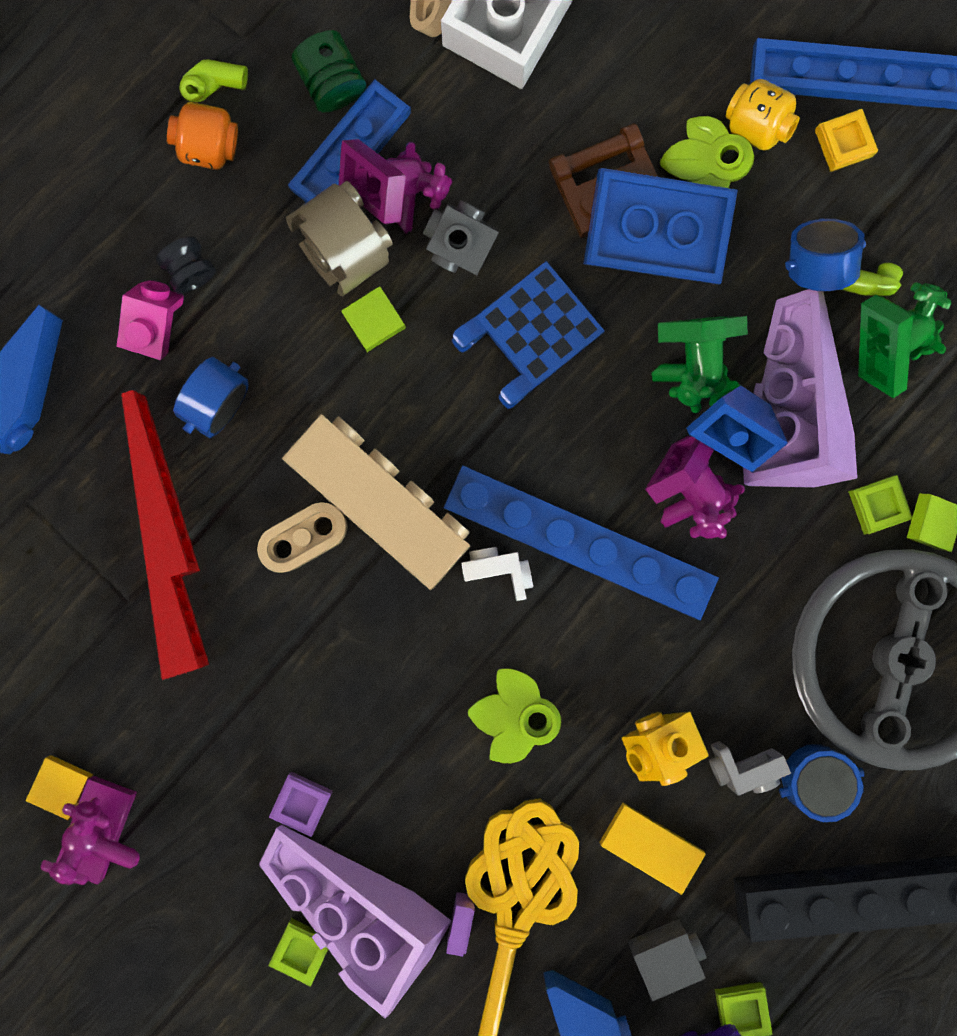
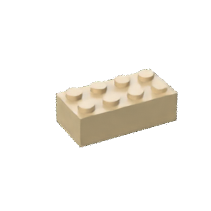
[282,414,471,590]

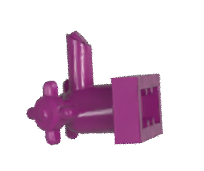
[339,139,452,234]
[645,435,745,539]
[41,776,139,885]

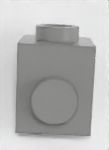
[709,741,791,796]

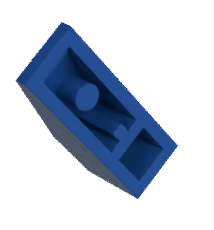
[0,305,63,455]

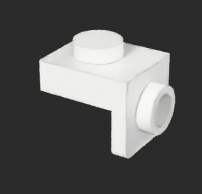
[461,547,533,601]

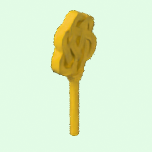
[465,799,579,1036]

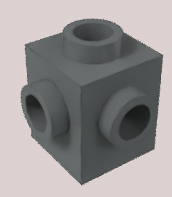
[423,200,499,275]

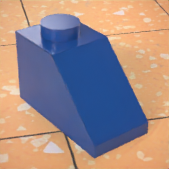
[687,386,788,472]
[544,970,632,1036]

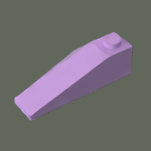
[743,289,857,487]
[259,825,452,1018]

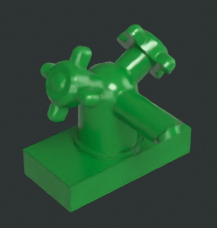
[858,282,951,398]
[651,316,748,413]

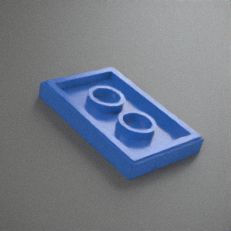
[584,168,738,284]

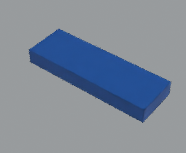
[288,79,411,202]

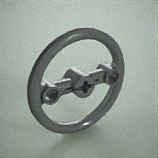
[792,549,957,771]

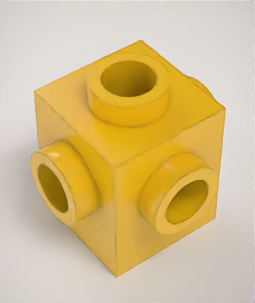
[621,712,709,786]

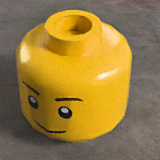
[726,79,800,150]

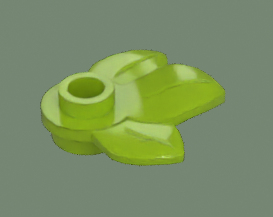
[660,116,754,188]
[468,668,561,763]

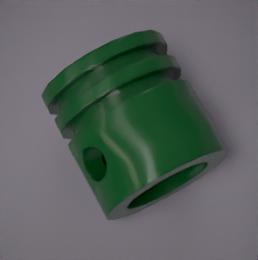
[291,30,366,113]

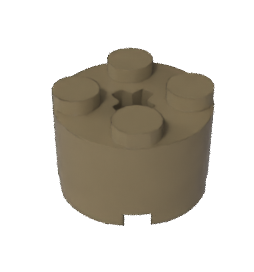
[286,181,393,296]

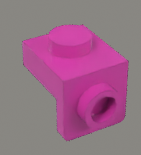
[117,281,184,360]

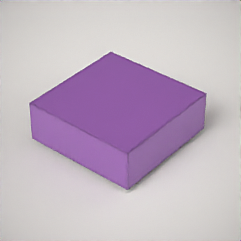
[269,772,333,837]
[446,892,475,957]

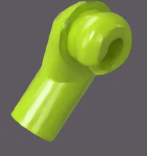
[179,59,248,102]
[840,263,903,296]

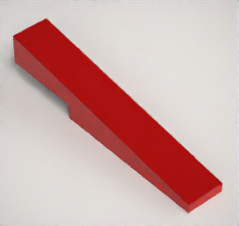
[121,390,209,680]

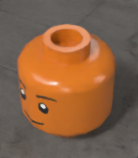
[167,102,238,170]

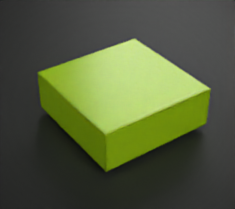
[341,286,406,352]
[848,475,912,535]
[907,493,957,552]
[268,918,328,987]
[715,982,773,1036]

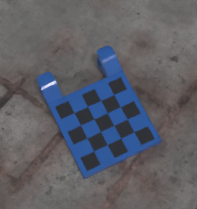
[452,261,605,409]

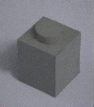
[628,919,707,1002]

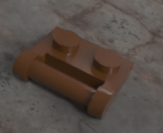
[549,123,658,238]

